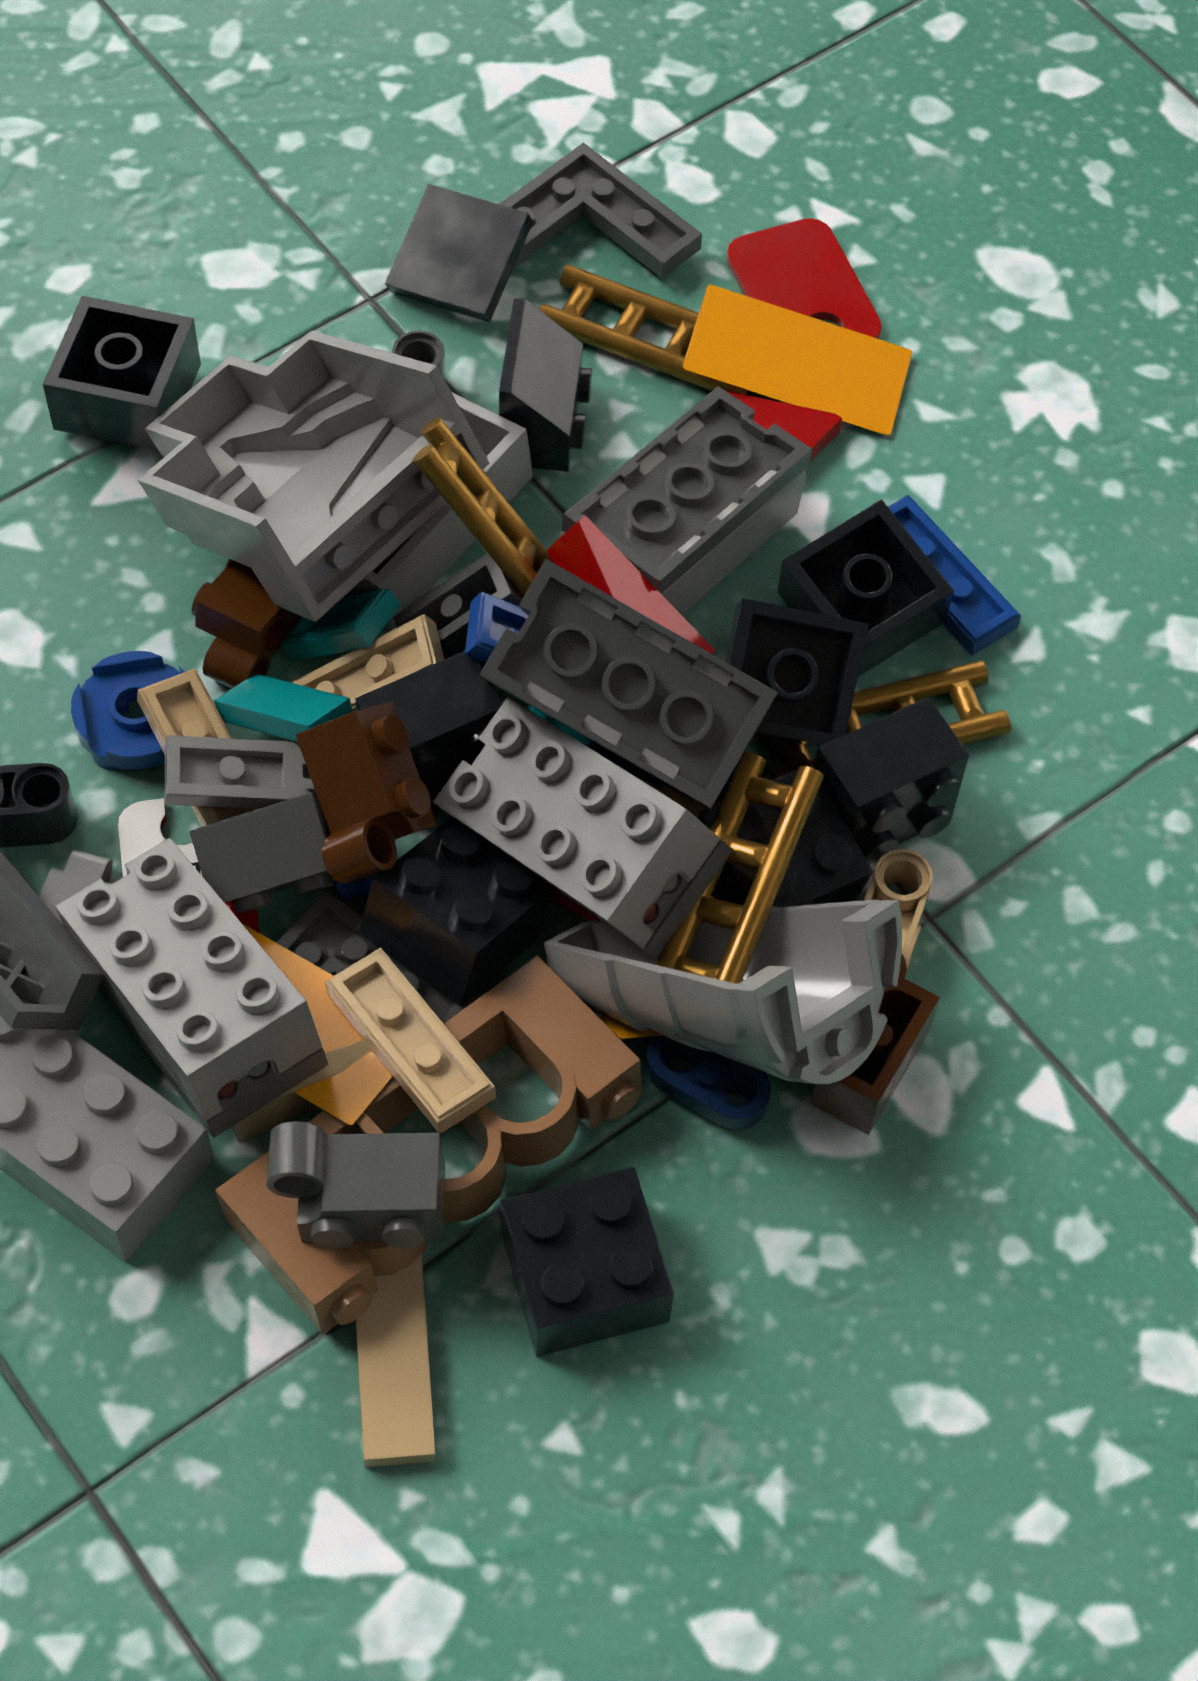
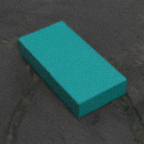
[280,588,401,661]
[214,674,352,742]

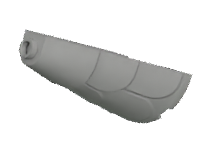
[544,900,902,1084]

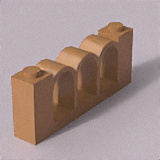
[215,955,642,1335]

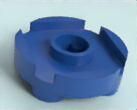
[71,651,185,770]

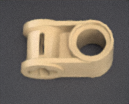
[864,849,933,973]

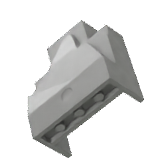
[138,330,490,622]

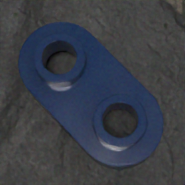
[646,1035,771,1130]

